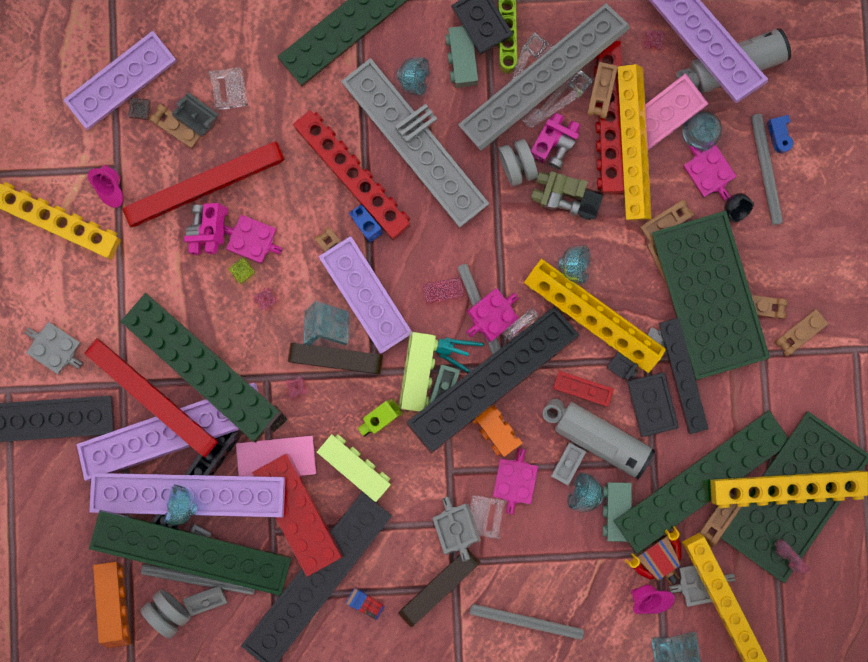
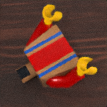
[625,526,682,585]

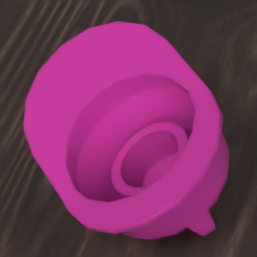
[87,165,123,208]
[631,585,675,614]

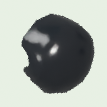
[724,193,754,223]

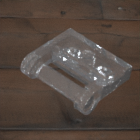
[208,67,248,110]
[501,307,539,341]
[470,495,506,539]

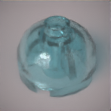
[397,57,430,95]
[682,111,722,150]
[558,245,590,284]
[567,473,604,513]
[164,484,198,525]

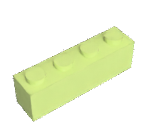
[398,331,438,412]
[317,434,391,502]

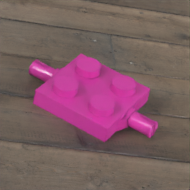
[683,143,737,201]
[223,215,283,264]
[466,288,519,342]
[493,448,538,515]

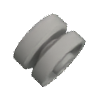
[498,138,538,187]
[140,589,191,639]

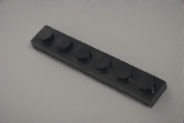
[659,318,709,434]

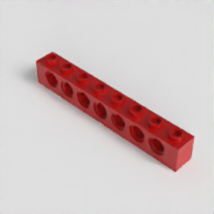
[594,41,625,195]
[293,110,411,241]

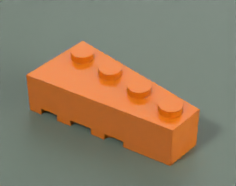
[472,405,523,457]
[93,562,131,648]

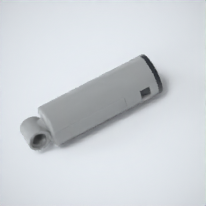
[676,28,792,93]
[543,399,655,480]

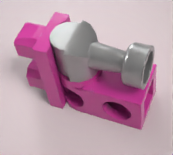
[531,113,580,170]
[184,203,228,255]

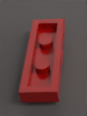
[553,370,614,407]

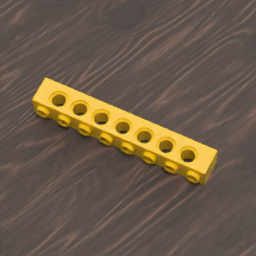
[618,64,652,221]
[0,182,121,260]
[524,258,666,373]
[710,471,868,508]
[682,533,768,662]

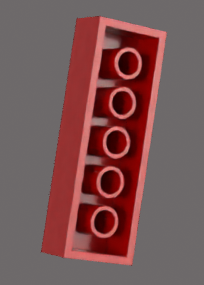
[252,454,343,577]

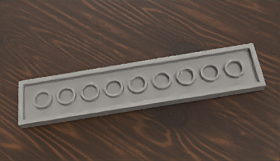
[458,3,630,151]
[341,58,489,228]

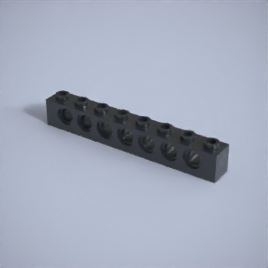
[152,430,243,528]

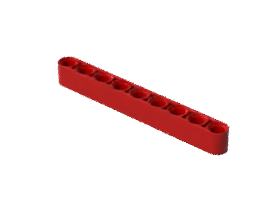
[122,142,285,227]
[84,338,218,457]

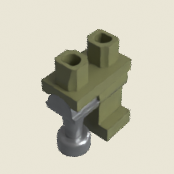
[531,171,588,216]

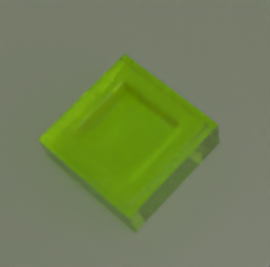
[228,257,255,284]

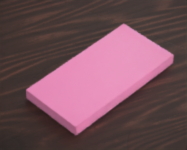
[645,73,709,150]
[236,436,317,477]

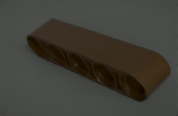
[288,343,383,374]
[398,548,480,627]

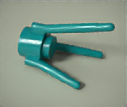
[435,337,484,373]

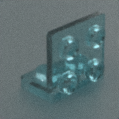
[303,301,349,346]
[651,632,701,662]

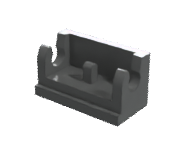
[172,92,219,137]

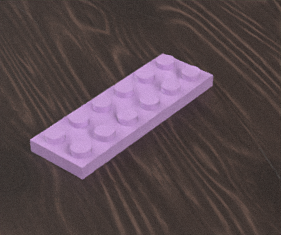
[63,31,177,131]
[318,236,412,354]

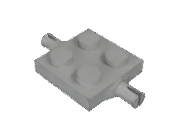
[25,322,83,375]
[432,497,481,562]
[669,560,735,607]

